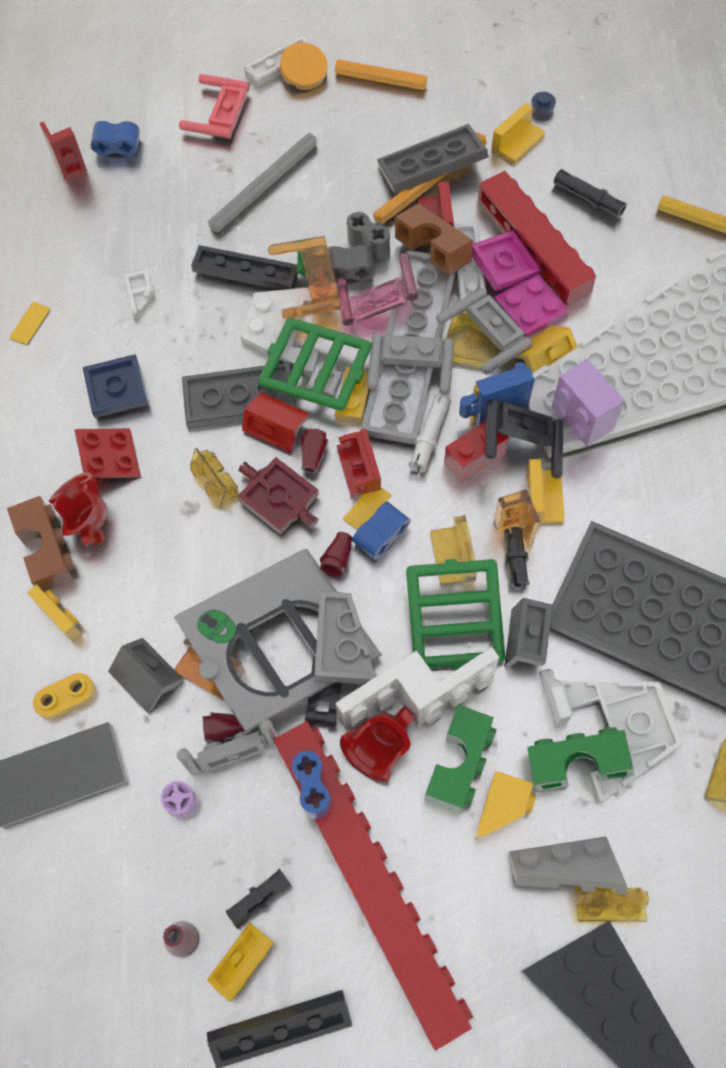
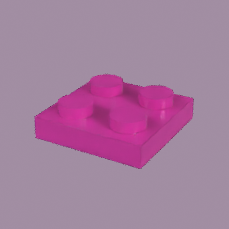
[472,230,541,292]
[494,273,569,338]

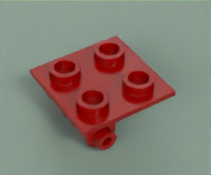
[74,428,141,487]

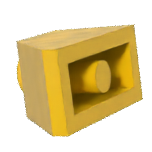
[474,771,536,841]

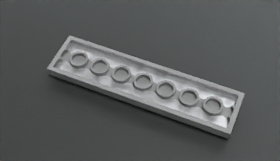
[361,250,456,445]

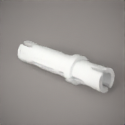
[408,393,451,473]

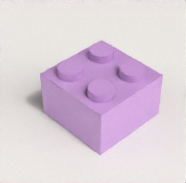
[552,359,625,447]

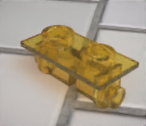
[189,448,239,508]
[575,887,649,922]

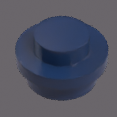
[531,91,556,115]

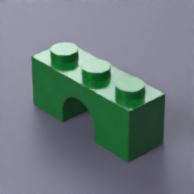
[424,704,497,814]
[527,727,634,792]

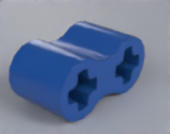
[90,121,140,156]
[352,501,411,560]
[292,751,331,819]

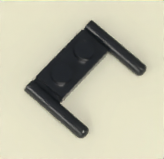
[485,399,563,479]

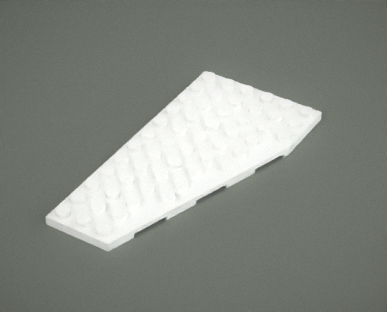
[528,249,726,458]

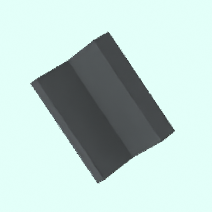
[504,598,552,667]
[108,638,183,713]

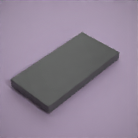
[377,124,489,194]
[182,362,296,429]
[0,722,127,828]

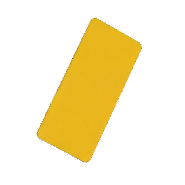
[10,302,50,344]
[343,487,391,530]

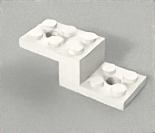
[336,647,499,730]

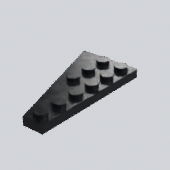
[520,920,695,1068]

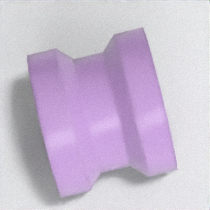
[161,781,197,818]

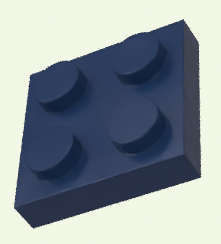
[82,354,149,418]

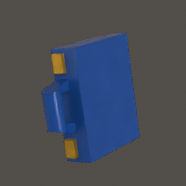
[459,362,535,427]

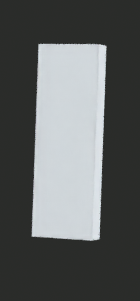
[244,36,310,87]

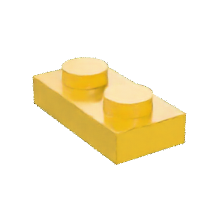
[335,367,370,424]
[27,585,82,642]
[207,922,274,1002]

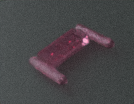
[336,253,418,326]

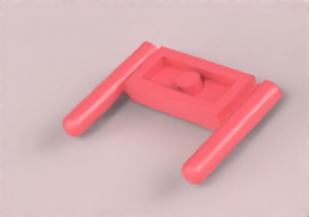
[179,74,250,139]

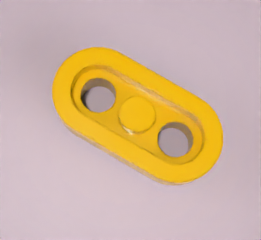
[33,673,96,720]

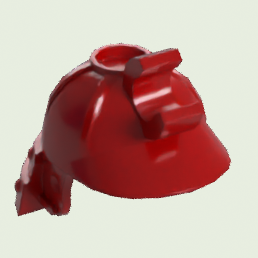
[48,472,107,546]
[340,705,415,782]

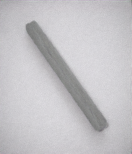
[208,133,317,233]

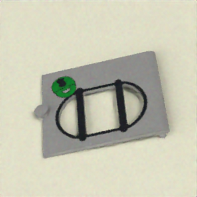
[174,549,382,733]

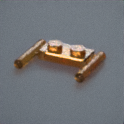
[268,236,341,319]

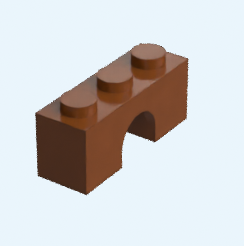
[395,204,473,275]
[7,496,75,592]

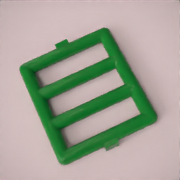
[258,317,372,411]
[406,559,505,670]

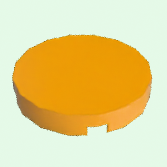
[280,42,328,90]

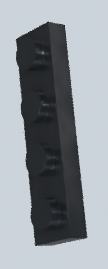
[191,245,298,290]
[207,990,353,1068]

